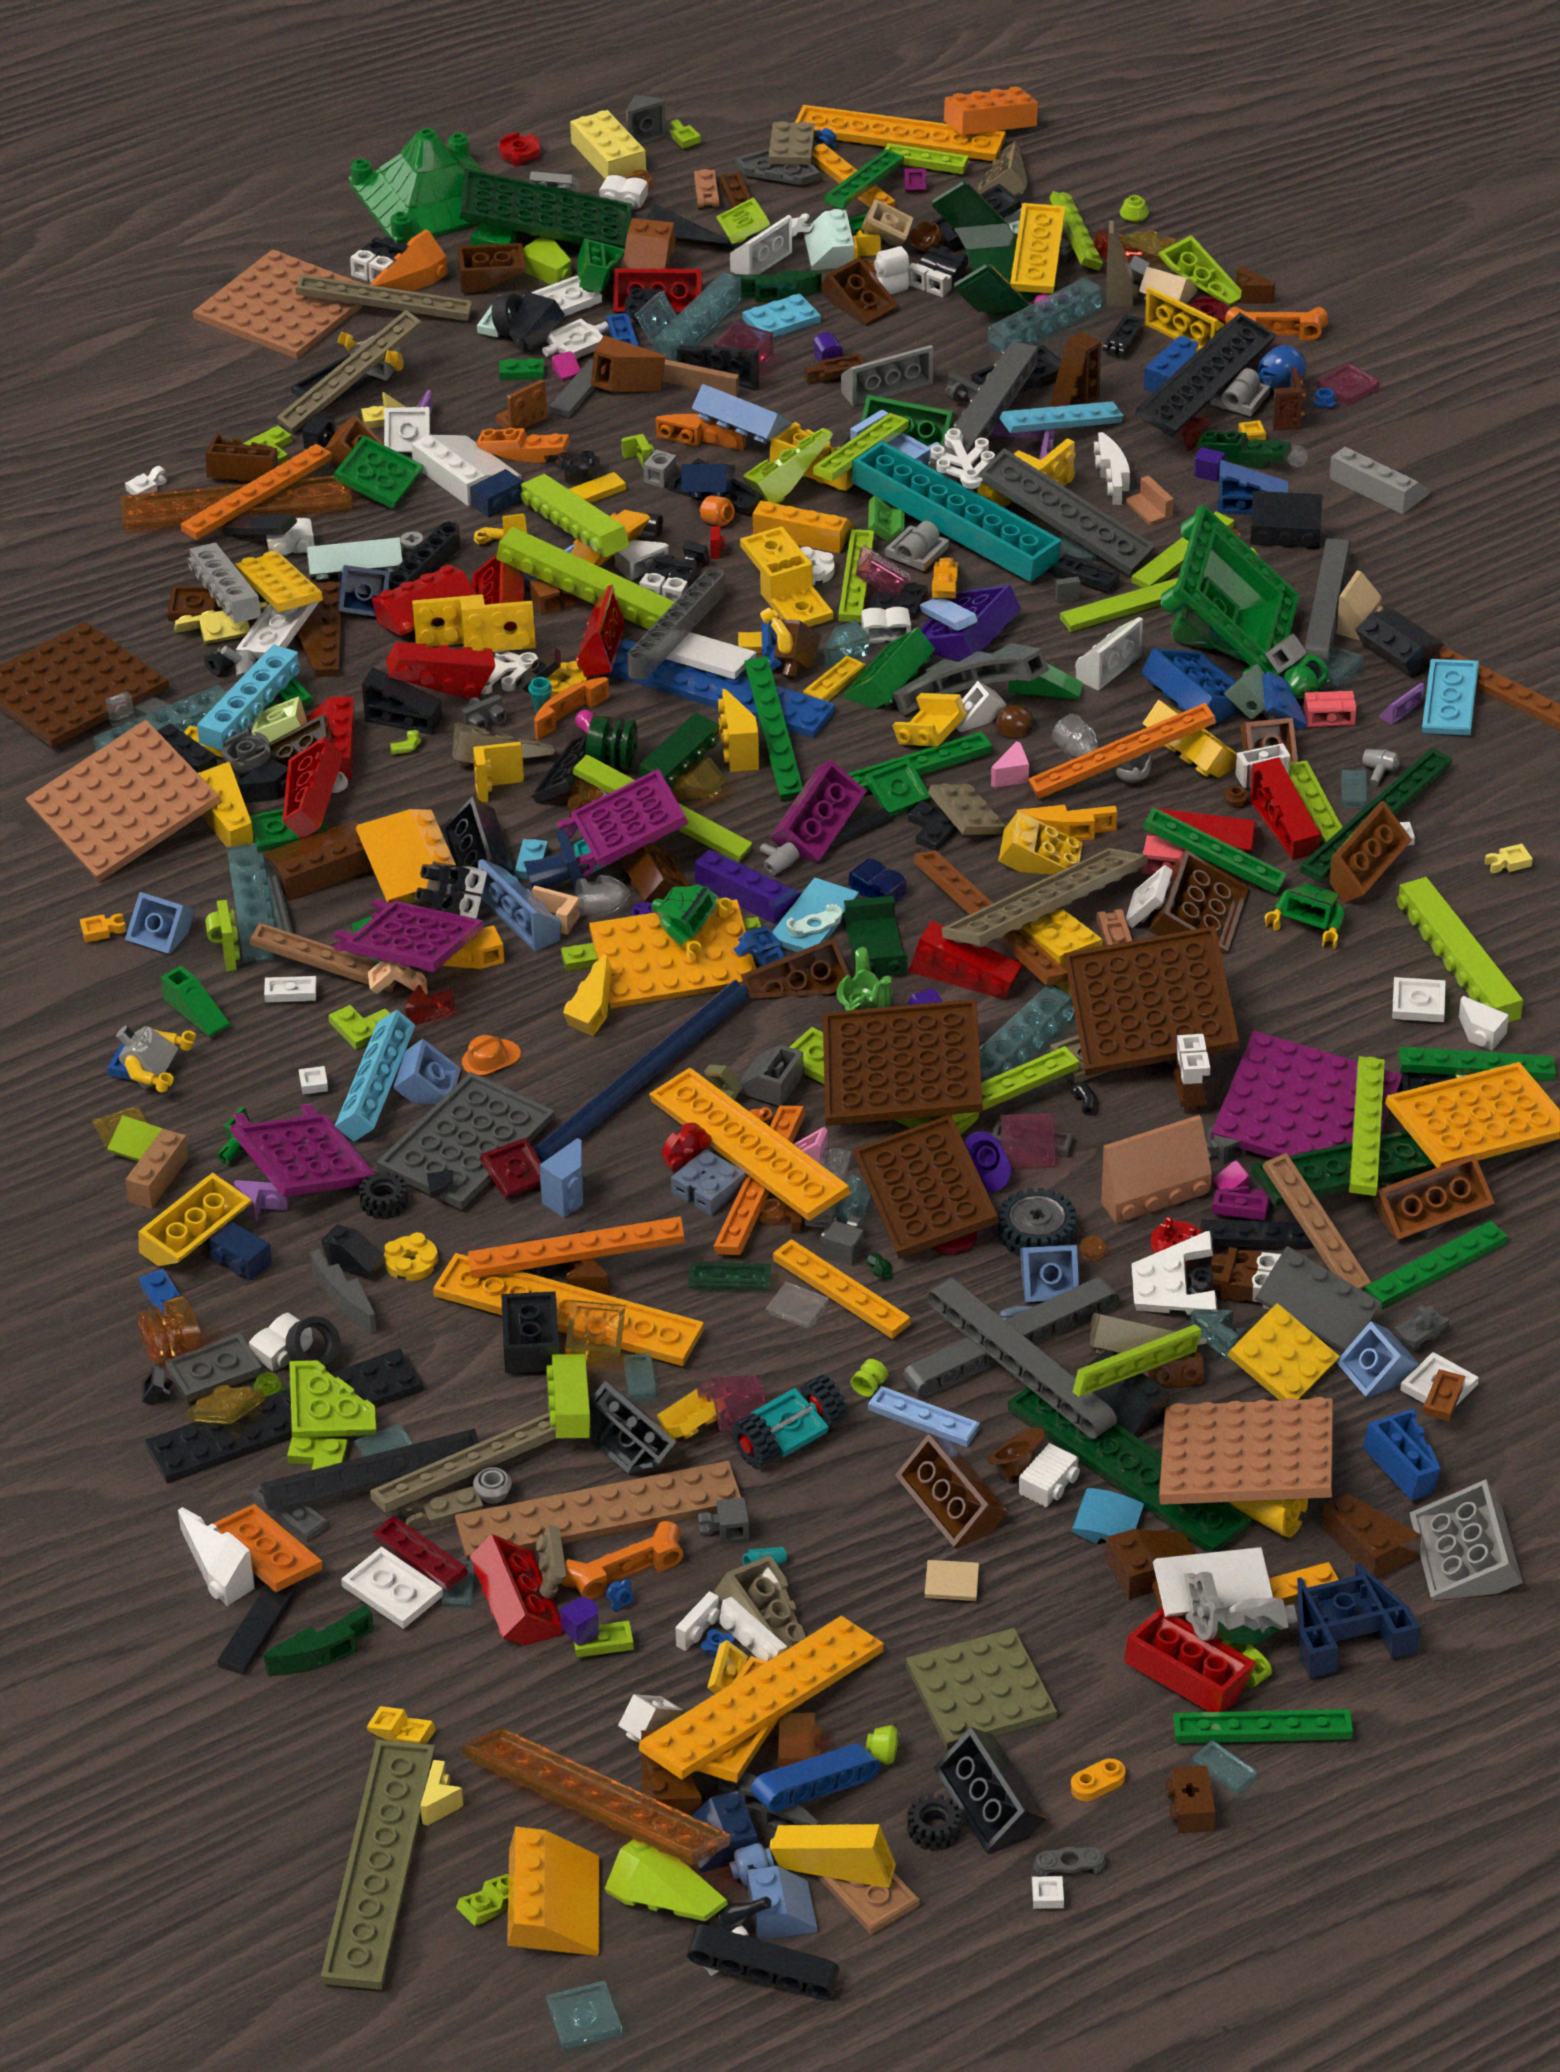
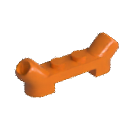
[1225,306,1328,341]
[562,1521,684,1600]

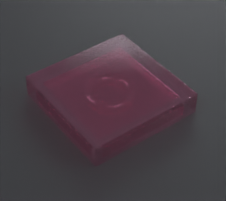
[1316,362,1380,406]

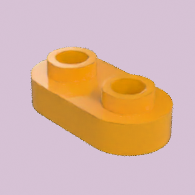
[1071,1759,1125,1801]

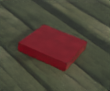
[479,1138,542,1200]

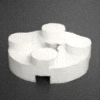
[800,547,835,585]

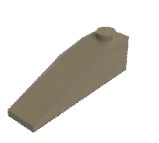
[977,141,1027,197]
[1106,221,1138,307]
[452,723,555,766]
[1090,1313,1207,1354]
[714,1555,806,1649]

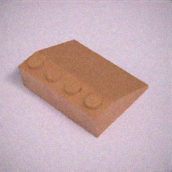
[1101,1115,1212,1224]

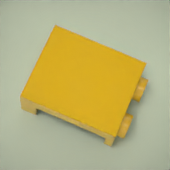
[893,693,967,746]

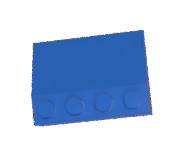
[1141,648,1242,723]

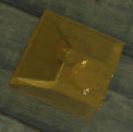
[669,757,727,801]
[565,1300,626,1366]

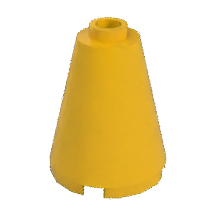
[1229,1498,1308,1537]

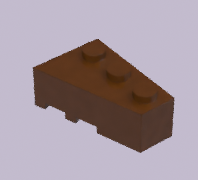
[1050,331,1102,407]
[206,433,278,482]
[1322,1493,1421,1579]
[641,1730,702,1823]

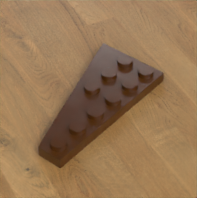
[295,582,342,677]

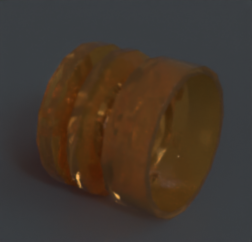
[136,1295,202,1365]

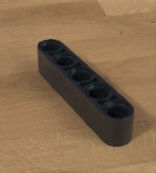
[389,521,461,590]
[687,1925,839,2000]

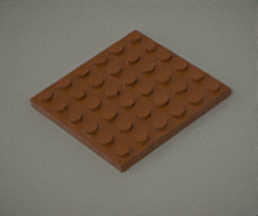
[0,622,169,748]
[1064,926,1240,1076]
[823,999,983,1126]

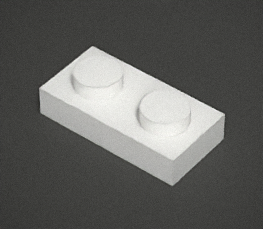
[264,976,317,1002]
[676,1591,720,1651]

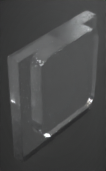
[765,1282,829,1329]

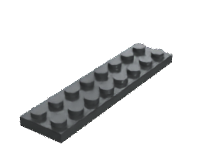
[978,448,1155,576]

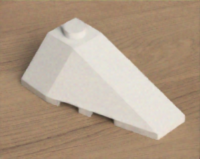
[178,1507,255,1606]

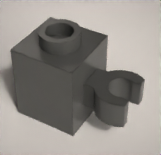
[1206,1126,1247,1164]
[820,1215,863,1266]
[698,1497,749,1544]

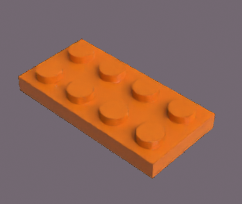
[208,1504,322,1592]

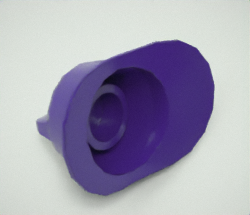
[964,1132,1011,1192]

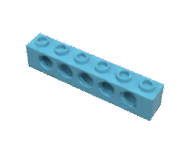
[197,644,300,751]
[335,1010,416,1142]

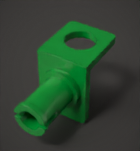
[216,1107,250,1165]

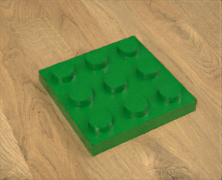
[333,435,424,509]

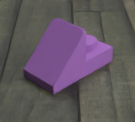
[234,1180,289,1222]

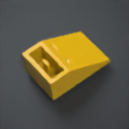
[718,689,759,772]
[998,811,1083,875]

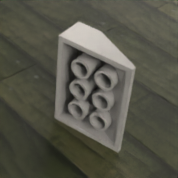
[1410,1480,1523,1600]

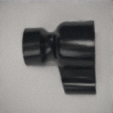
[639,513,664,542]
[1188,1268,1215,1295]

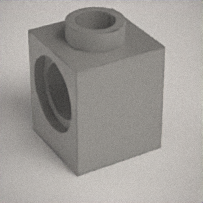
[643,450,677,488]

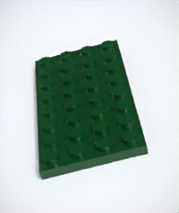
[459,168,632,249]

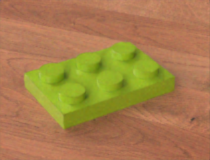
[716,197,770,244]

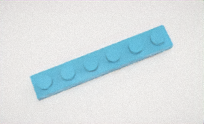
[1000,401,1124,433]

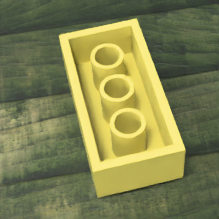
[570,110,646,179]

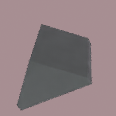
[626,95,666,144]

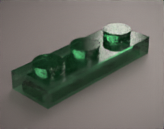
[688,1262,771,1290]

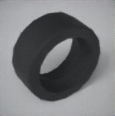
[491,293,522,337]
[286,1316,340,1366]

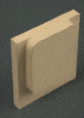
[925,1560,979,1601]

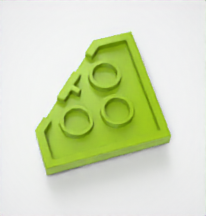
[289,1361,376,1438]

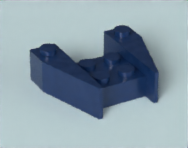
[1296,1563,1420,1678]

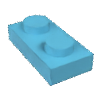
[515,839,548,879]

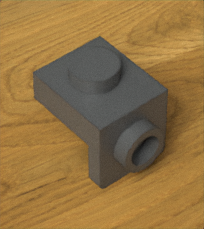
[1129,255,1152,283]

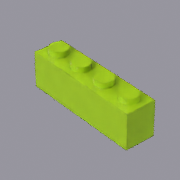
[546,1354,590,1438]

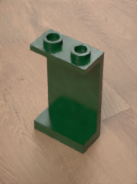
[844,896,907,977]

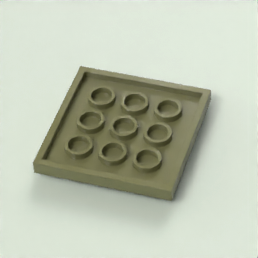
[906,1628,1057,1750]

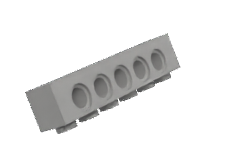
[188,542,261,623]

